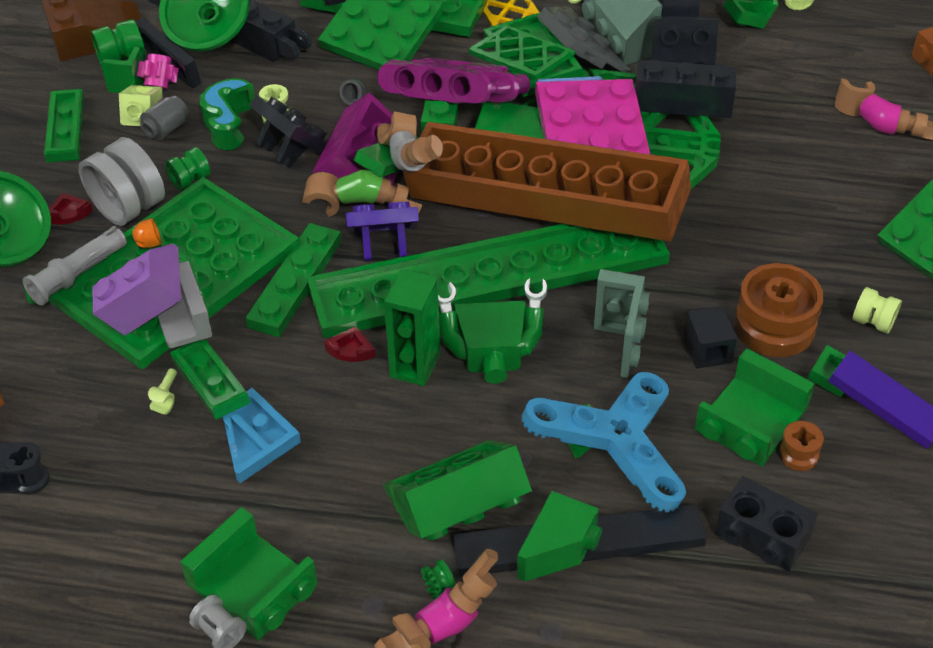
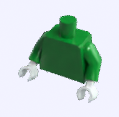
[438,278,547,384]

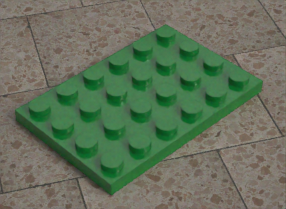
[48,177,300,370]

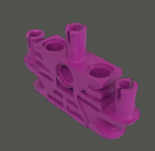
[378,57,530,103]

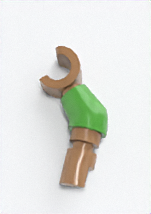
[302,170,422,217]

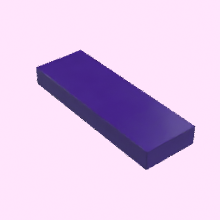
[828,351,933,449]

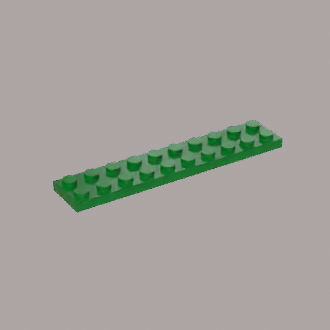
[307,224,670,338]

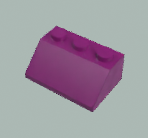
[312,92,399,185]

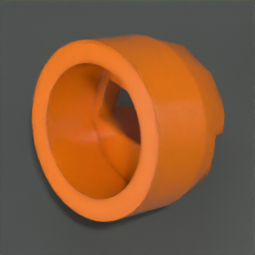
[132,218,162,248]

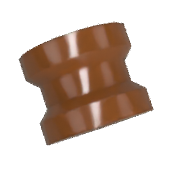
[779,421,824,471]

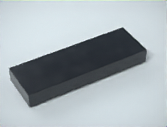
[135,17,202,88]

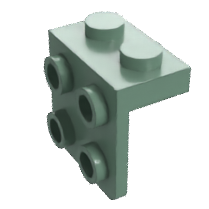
[594,269,650,378]

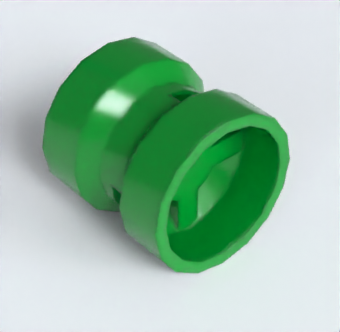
[164,147,211,191]

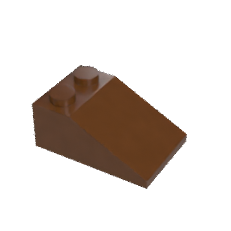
[41,0,141,62]

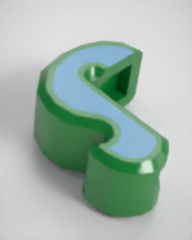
[200,78,255,150]

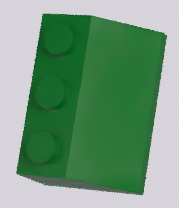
[383,440,532,541]

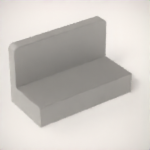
[157,261,212,348]

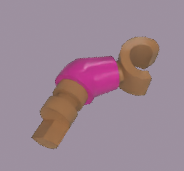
[834,78,933,140]
[374,549,498,648]

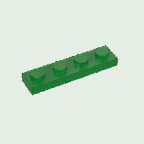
[245,223,342,338]

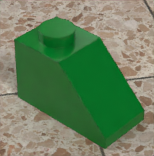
[517,491,602,582]

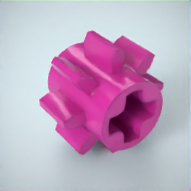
[137,54,178,90]

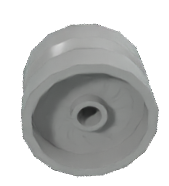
[78,137,165,226]

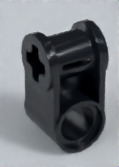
[0,442,50,495]

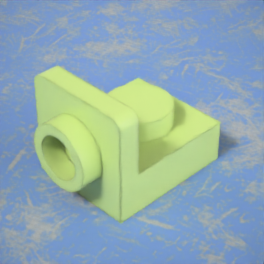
[119,85,163,126]

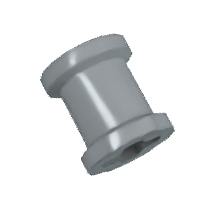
[189,595,247,648]

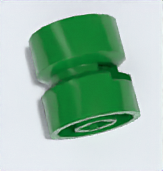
[90,19,146,67]

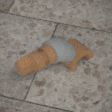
[377,111,443,172]

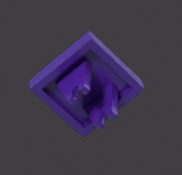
[346,202,419,261]

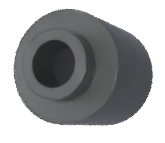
[140,95,189,141]

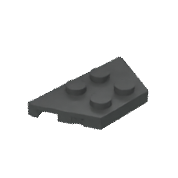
[538,7,632,73]

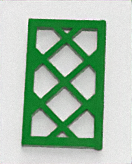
[468,25,576,81]

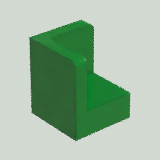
[101,47,144,93]

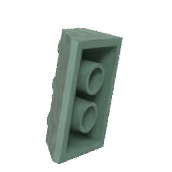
[582,0,662,65]

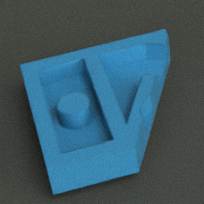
[223,388,301,483]

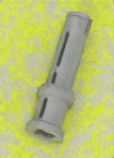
[23,226,127,305]

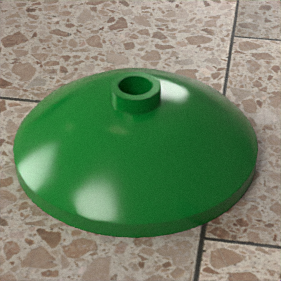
[159,0,249,52]
[0,171,51,267]

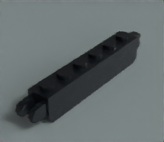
[149,0,313,62]

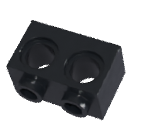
[715,476,818,572]

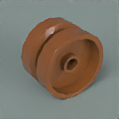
[735,263,823,358]

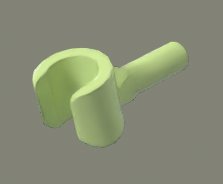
[148,368,177,415]

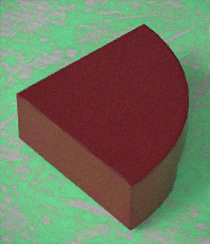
[49,193,93,225]
[324,327,376,362]

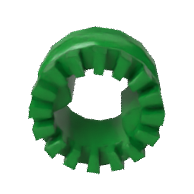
[421,559,456,600]

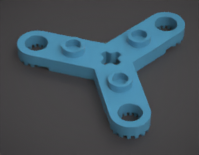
[521,372,686,512]

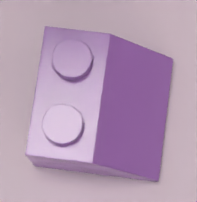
[92,244,181,336]

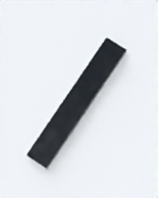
[453,504,706,577]

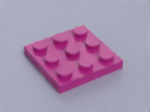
[535,79,650,154]

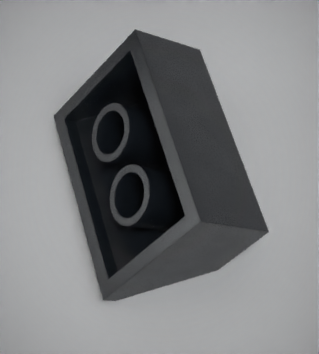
[635,60,736,118]

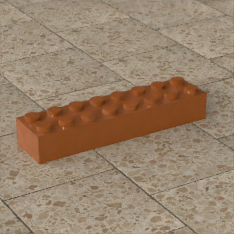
[403,122,691,242]

